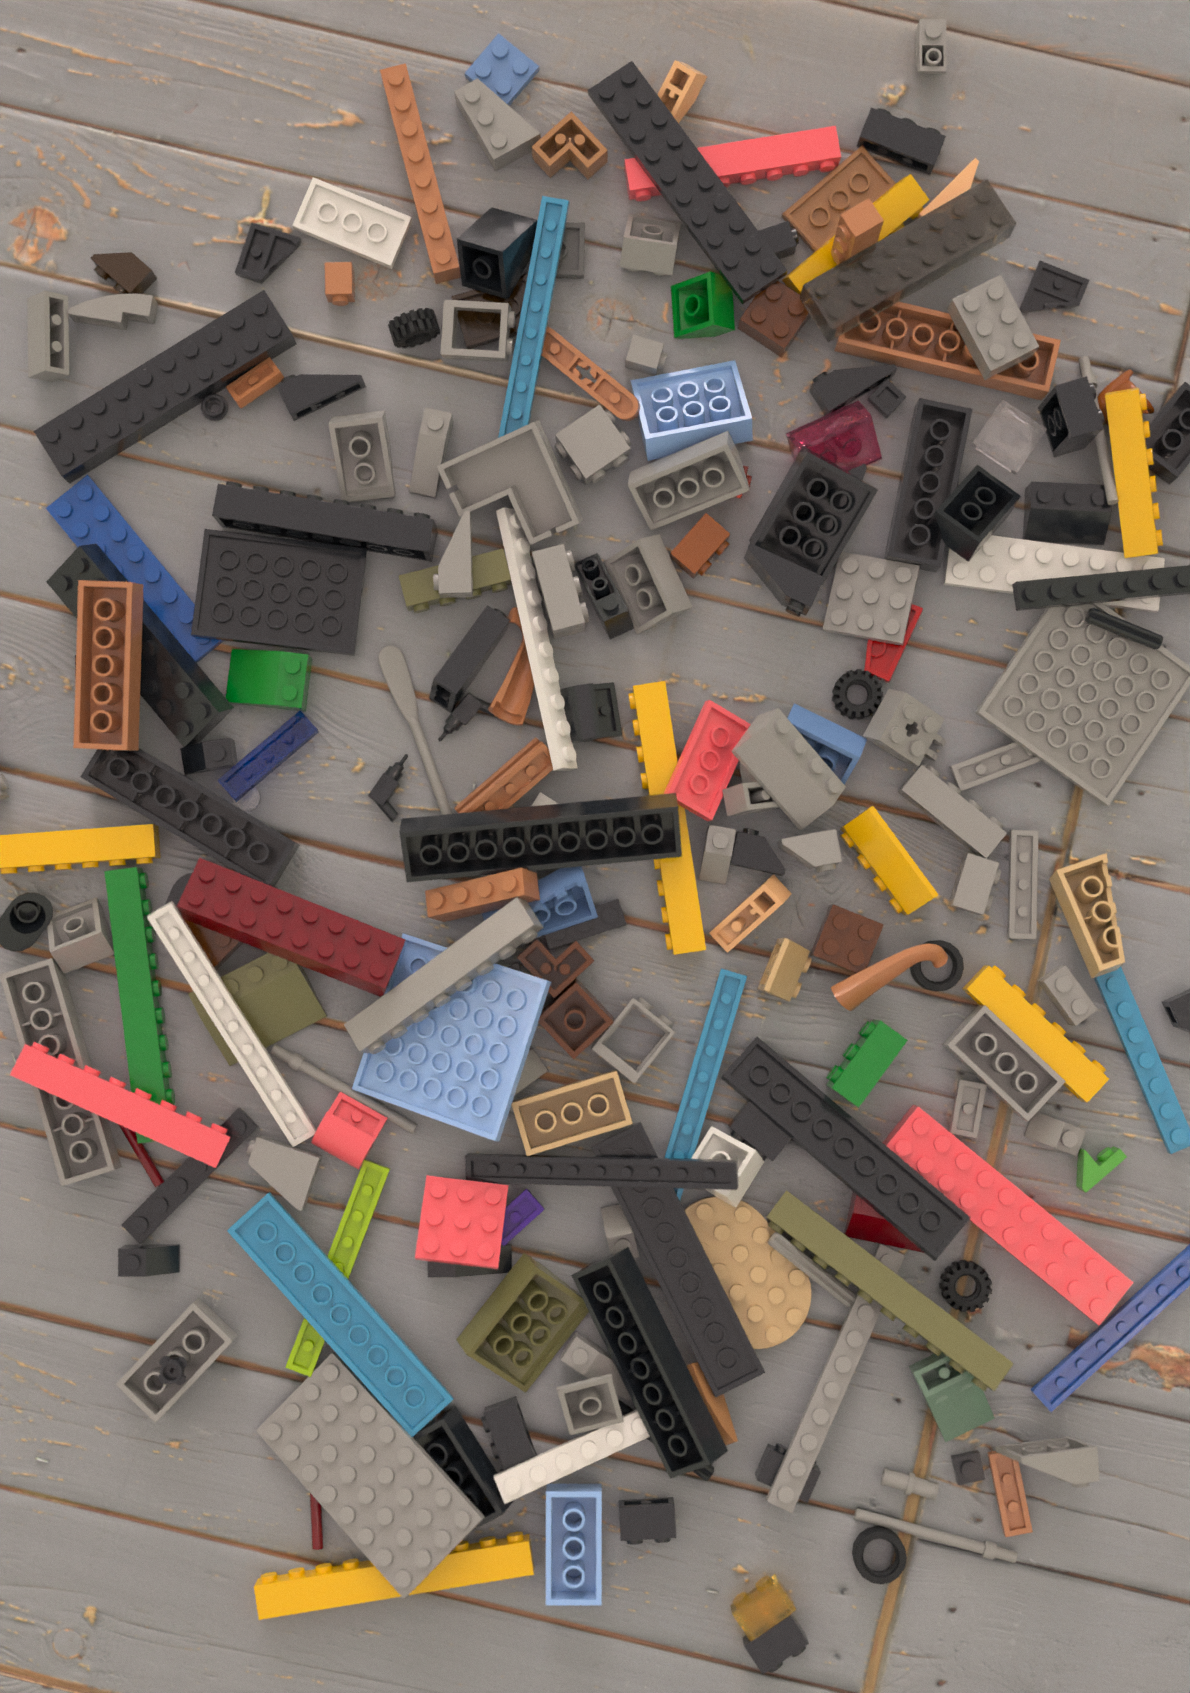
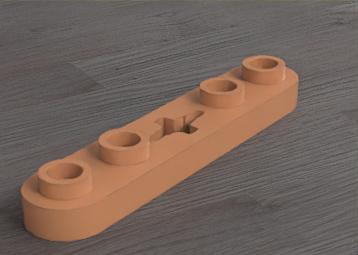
[542,327,640,421]

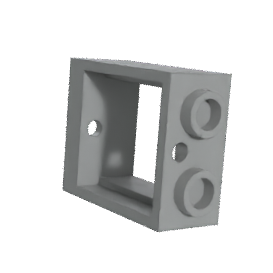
[441,300,515,362]
[592,997,676,1084]

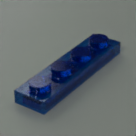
[217,710,319,802]

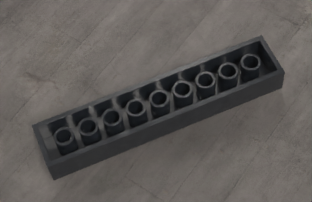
[34,290,297,484]
[399,793,682,882]

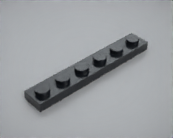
[122,1108,259,1244]

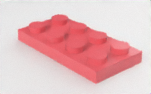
[664,700,751,822]

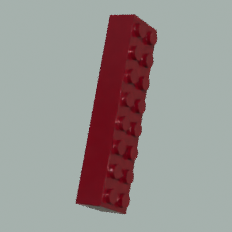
[177,858,406,997]

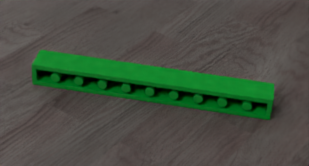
[104,867,175,1144]

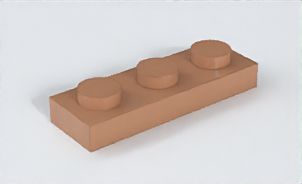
[987,1451,1033,1537]

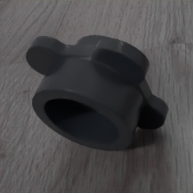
[158,1356,187,1385]

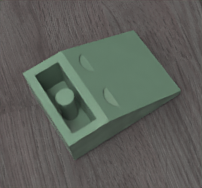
[909,1353,995,1442]

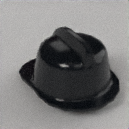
[0,892,53,951]

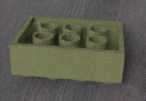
[188,953,327,1066]
[456,1253,589,1393]

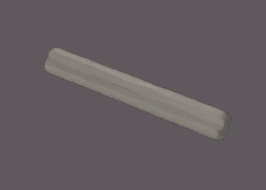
[768,1232,856,1307]

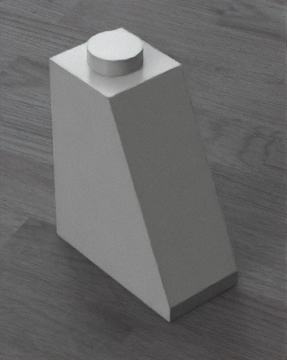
[246,1135,322,1211]

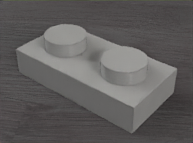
[949,1079,987,1138]

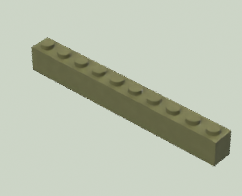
[767,1190,1014,1392]

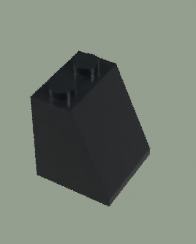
[457,207,537,299]

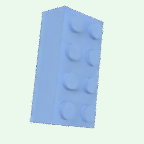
[546,1484,602,1605]

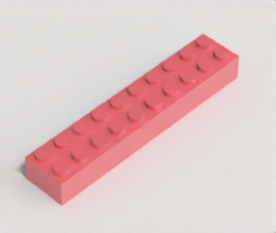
[882,1104,1134,1326]

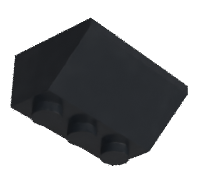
[934,465,1021,562]
[1023,481,1112,545]

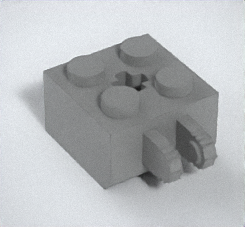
[863,689,946,766]

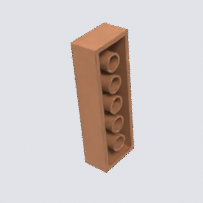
[73,580,143,750]

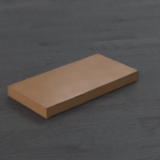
[782,146,896,253]

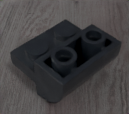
[560,682,622,743]

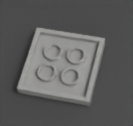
[823,552,920,646]

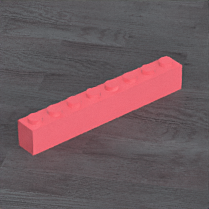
[624,126,841,202]
[10,1042,230,1168]

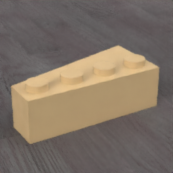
[1049,853,1125,978]

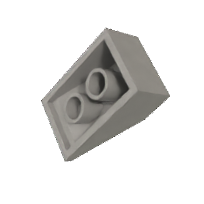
[328,410,395,502]
[995,1436,1100,1488]

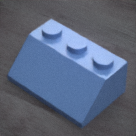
[787,703,867,785]

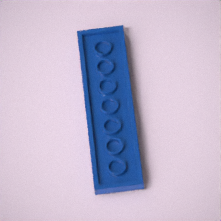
[46,475,224,663]

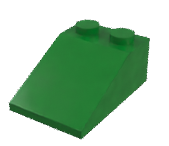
[225,649,312,712]

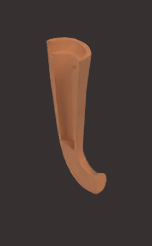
[488,607,534,726]
[831,944,948,1011]

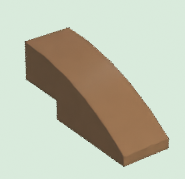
[686,1362,738,1446]

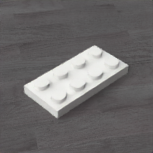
[292,177,412,269]

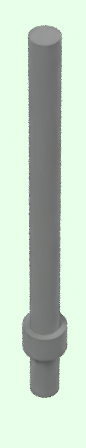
[1079,356,1119,505]
[270,1044,418,1134]
[854,1508,1017,1563]

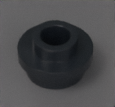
[201,394,228,421]

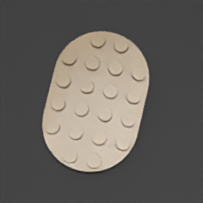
[684,1196,811,1349]

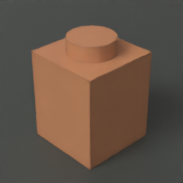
[325,262,355,306]

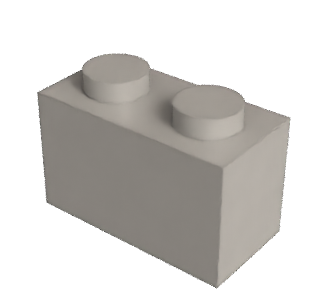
[948,853,1001,915]
[1037,965,1098,1026]

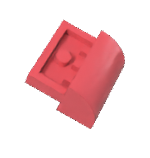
[311,1092,388,1170]

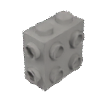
[554,404,631,484]

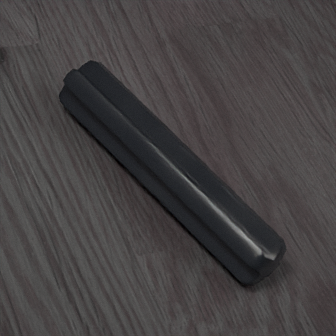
[1085,608,1163,650]

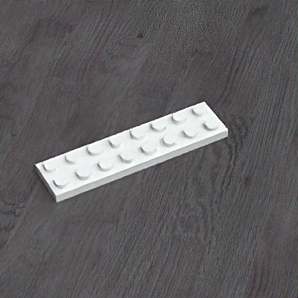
[943,535,1165,613]

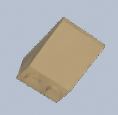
[757,938,812,1002]

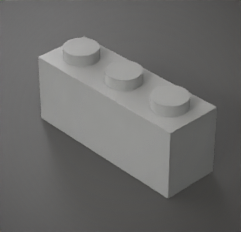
[27,290,69,382]

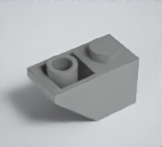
[915,19,946,74]

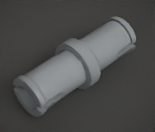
[881,1467,939,1500]

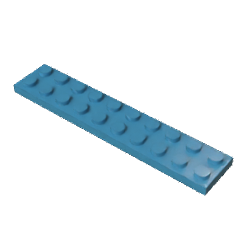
[227,1192,454,1437]

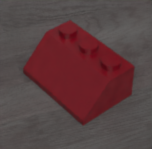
[844,1192,924,1253]

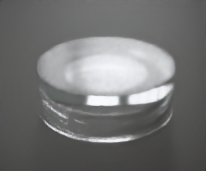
[233,784,261,812]

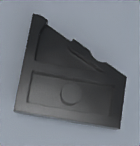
[235,222,302,284]

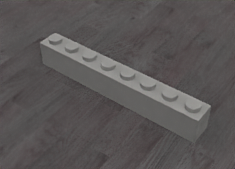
[344,897,543,1054]

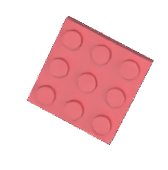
[415,1176,508,1269]

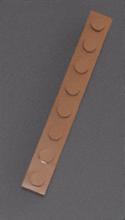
[380,63,461,284]

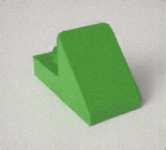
[1076,1146,1127,1193]

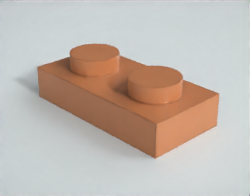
[226,357,284,409]

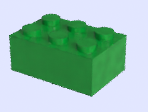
[826,1019,908,1108]

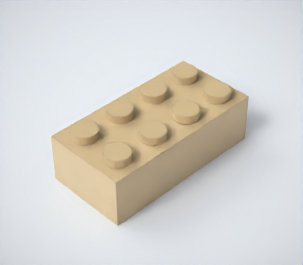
[511,1070,633,1156]

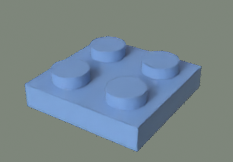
[465,33,540,106]

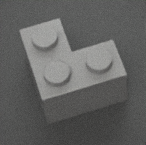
[722,761,780,816]

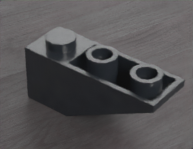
[574,553,634,640]

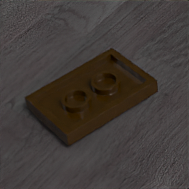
[451,273,528,349]

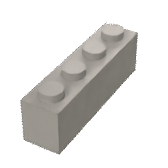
[898,765,1007,859]

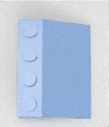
[631,360,753,461]

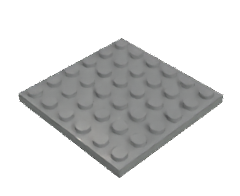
[975,603,1190,806]

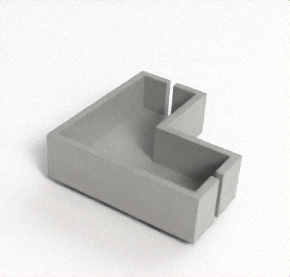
[436,420,583,545]

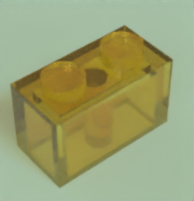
[730,1574,797,1641]

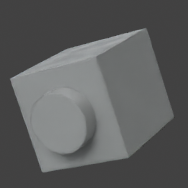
[625,335,667,376]

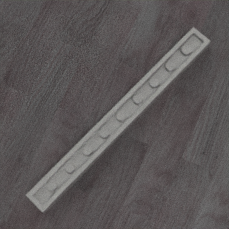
[765,1244,905,1513]

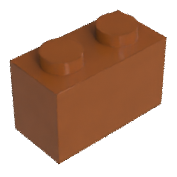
[670,513,730,579]

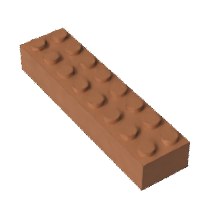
[834,290,1061,401]

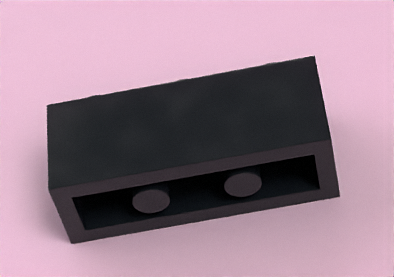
[856,107,946,175]
[481,1396,537,1472]

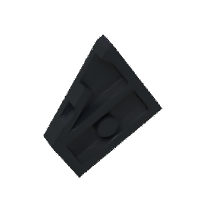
[1019,261,1090,312]

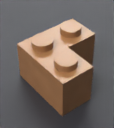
[532,111,608,180]

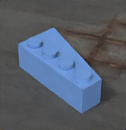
[482,866,598,938]

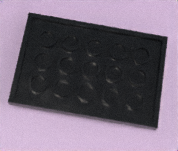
[191,529,367,656]

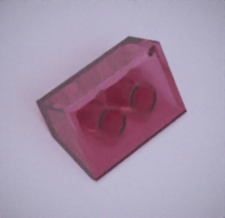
[786,400,882,471]

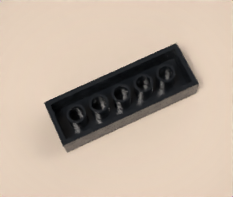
[884,398,973,573]

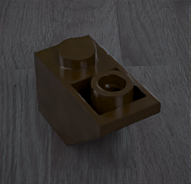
[90,252,157,294]

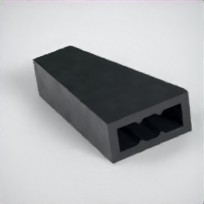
[429,605,510,713]

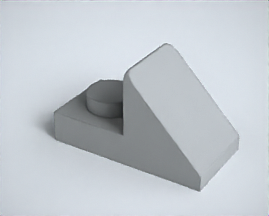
[1024,1112,1086,1156]
[601,1204,639,1258]

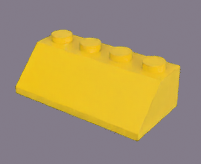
[840,806,938,916]

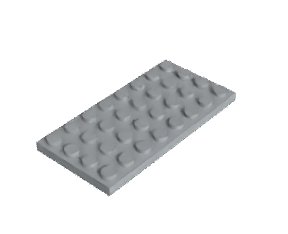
[256,1352,485,1599]

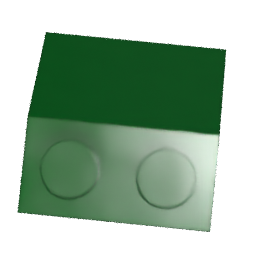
[671,271,735,339]

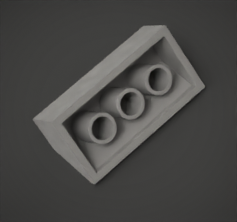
[628,431,750,530]
[731,708,846,830]

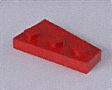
[864,604,923,683]

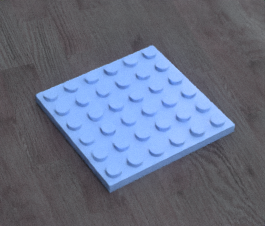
[352,933,551,1142]

